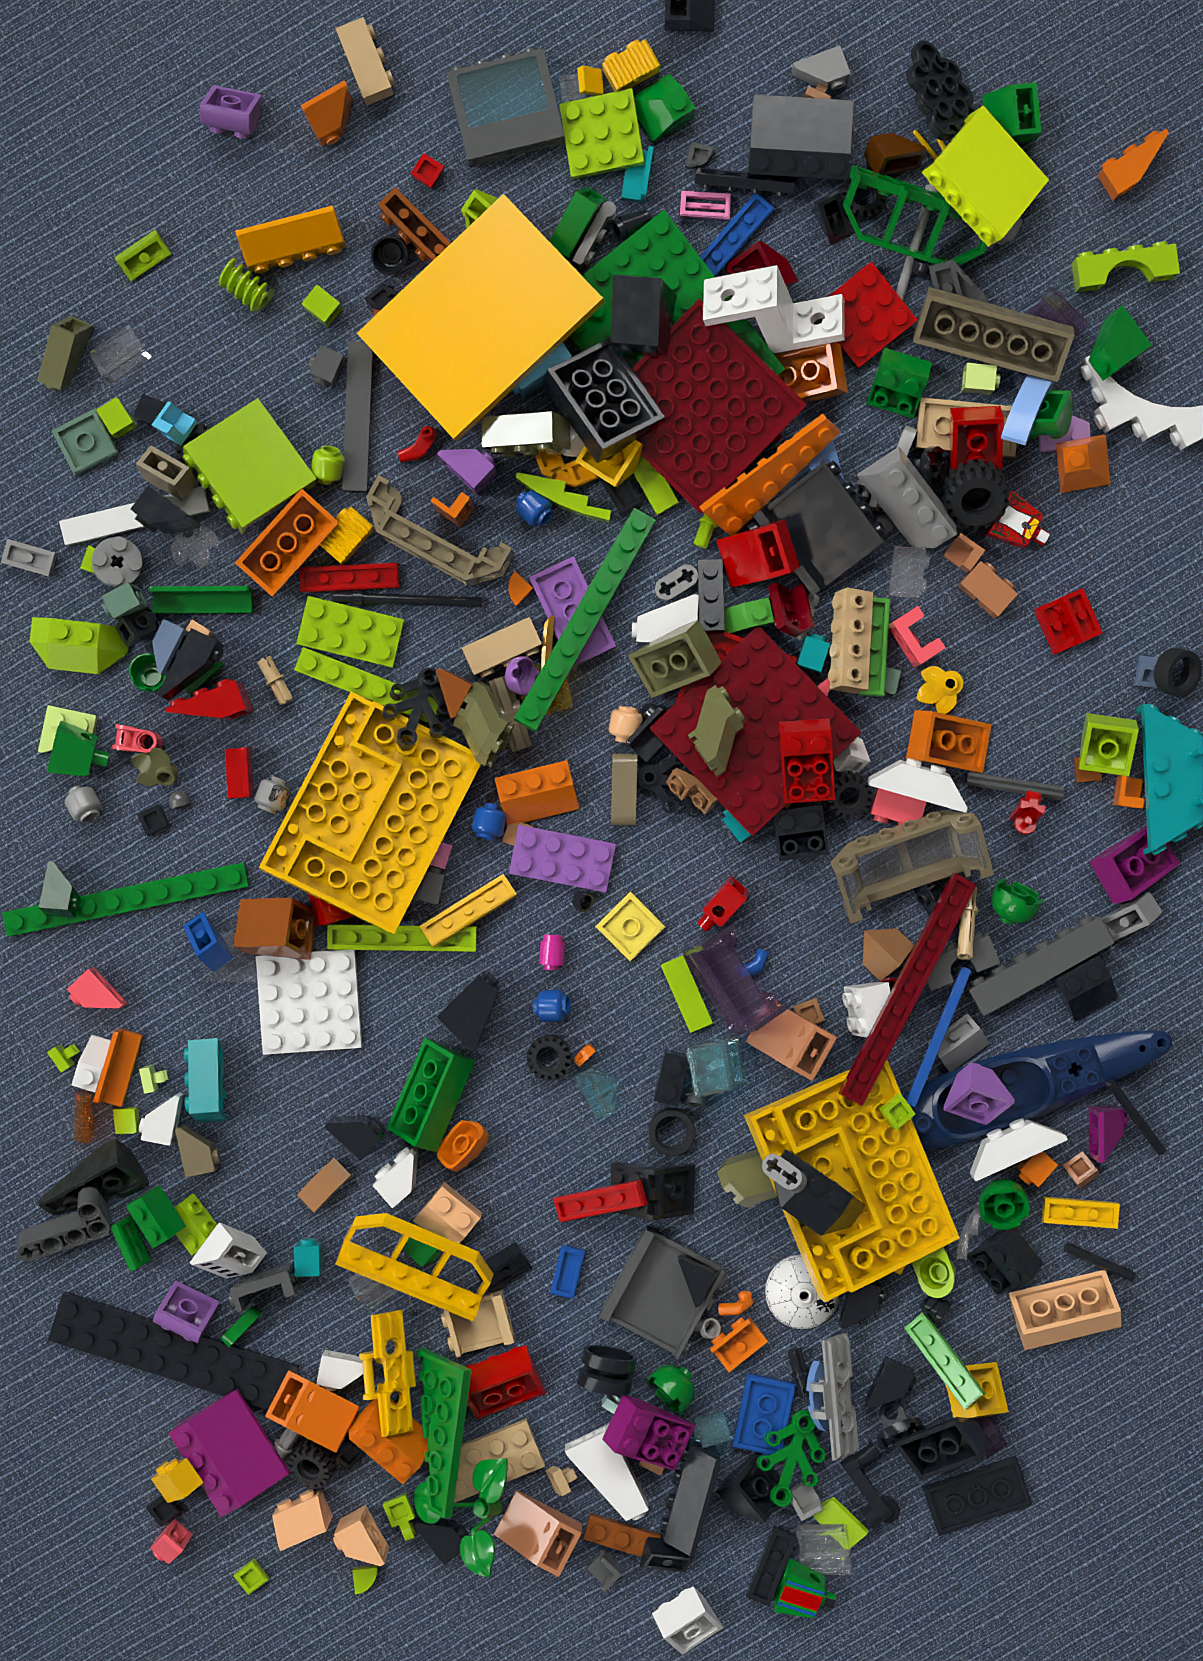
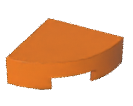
[508,571,533,606]
[573,1043,596,1067]

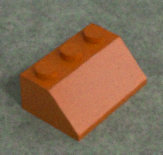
[495,760,580,825]
[348,1398,428,1484]

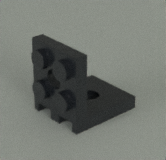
[611,1162,695,1221]

